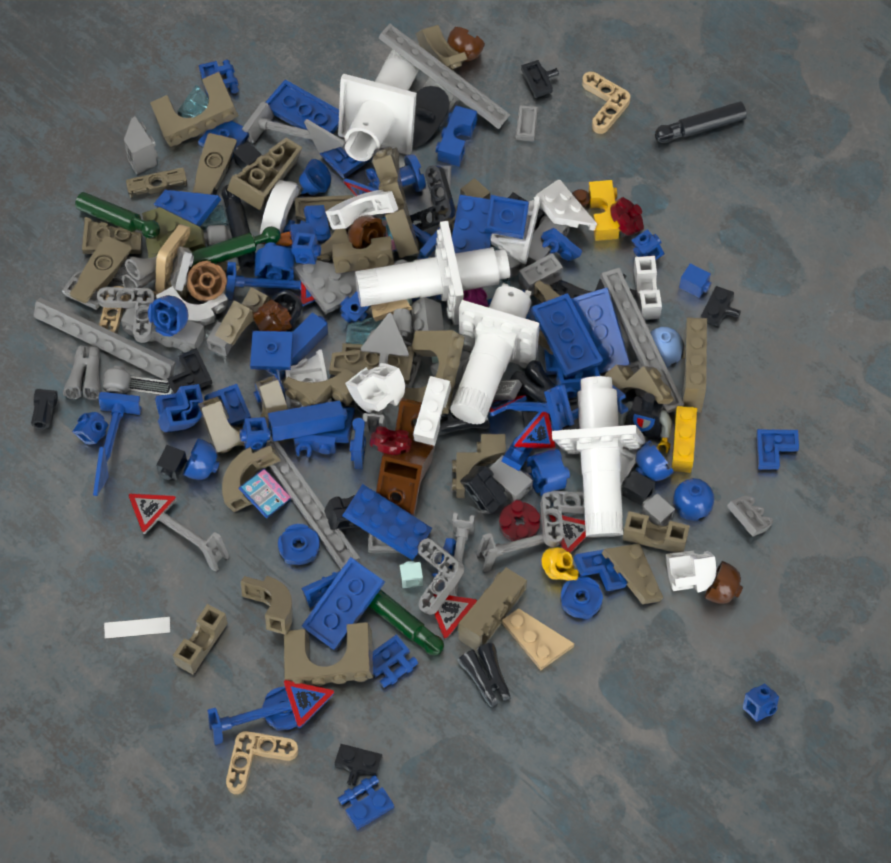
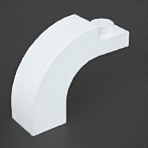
[260,180,302,234]
[326,189,398,230]
[156,286,228,326]

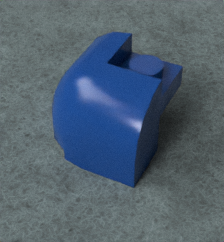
[155,384,204,433]

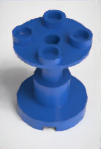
[366,154,426,192]

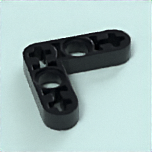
[410,165,456,231]

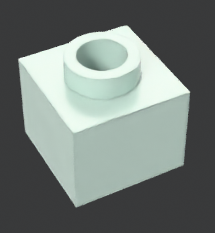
[400,561,423,589]

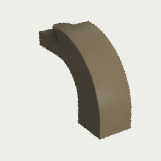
[222,445,281,512]
[241,576,293,635]

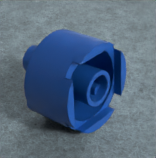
[255,242,295,280]
[527,449,570,496]

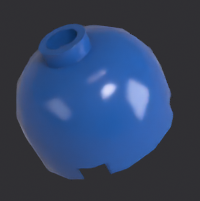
[148,295,189,337]
[183,438,220,480]
[635,440,674,481]
[673,478,714,521]

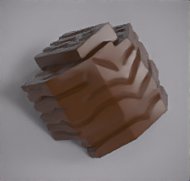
[253,300,292,332]

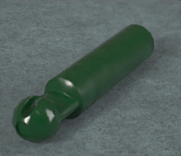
[75,192,160,239]
[188,226,281,271]
[369,589,444,656]

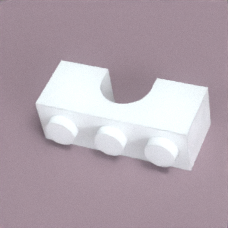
[633,256,662,320]
[413,376,451,446]

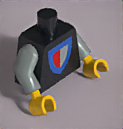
[618,393,672,453]

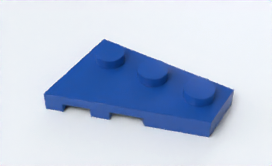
[154,190,221,227]

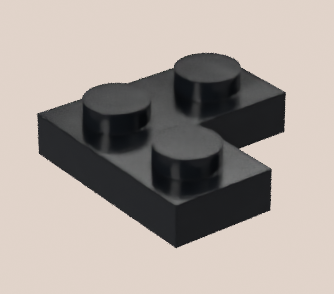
[167,348,212,394]

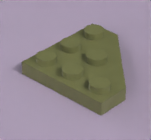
[142,207,206,258]

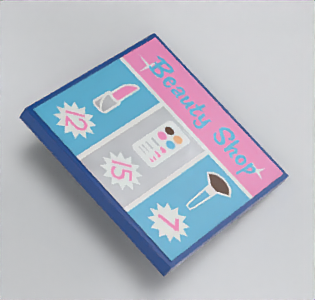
[238,468,291,519]

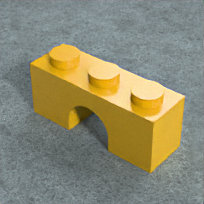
[588,180,620,241]
[671,406,697,473]

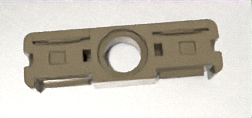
[126,168,187,198]

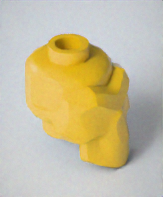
[541,547,579,581]

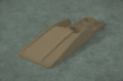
[192,133,237,195]
[70,236,132,303]

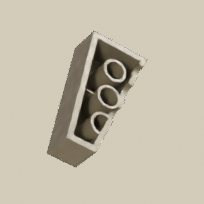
[227,137,303,210]
[457,567,527,651]

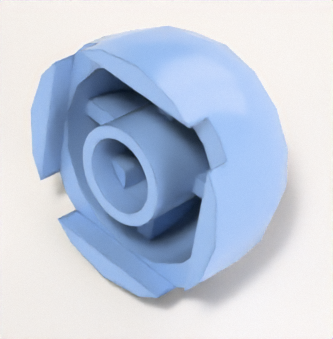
[650,327,683,367]

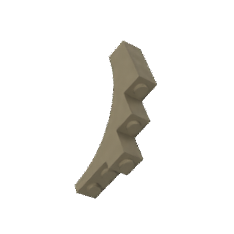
[372,147,419,258]

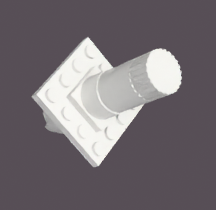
[338,49,419,161]
[355,221,510,325]
[450,283,539,424]
[552,376,646,538]

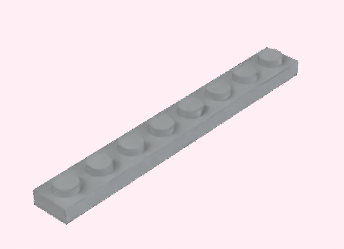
[378,24,510,129]
[600,268,684,413]
[34,297,176,381]
[258,435,360,570]

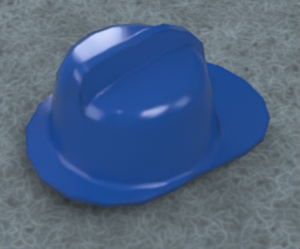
[299,159,331,196]

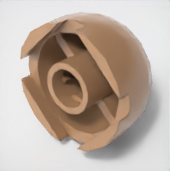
[186,261,227,302]

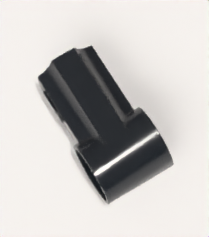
[31,389,58,429]

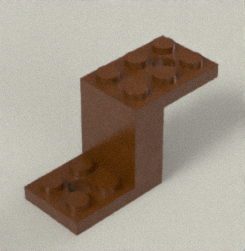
[376,398,435,516]

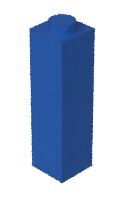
[267,312,328,381]
[268,400,348,441]

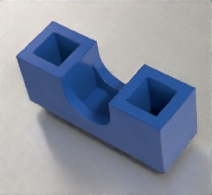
[435,105,477,167]

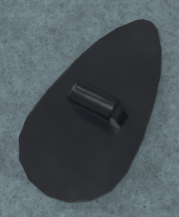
[412,86,450,149]

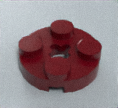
[610,197,644,236]
[370,426,412,455]
[499,500,540,541]

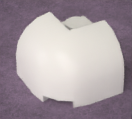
[345,363,405,413]
[666,550,716,592]

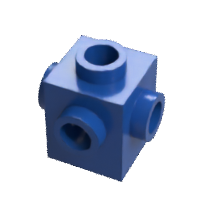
[632,229,665,261]
[291,233,321,264]
[340,291,371,324]
[72,412,109,444]
[240,417,270,450]
[743,683,779,722]

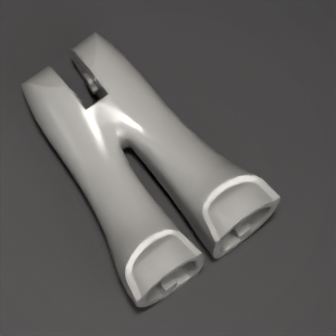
[122,256,176,288]
[63,346,102,400]

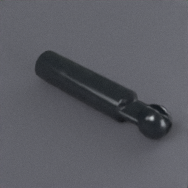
[655,101,747,143]
[221,184,256,270]

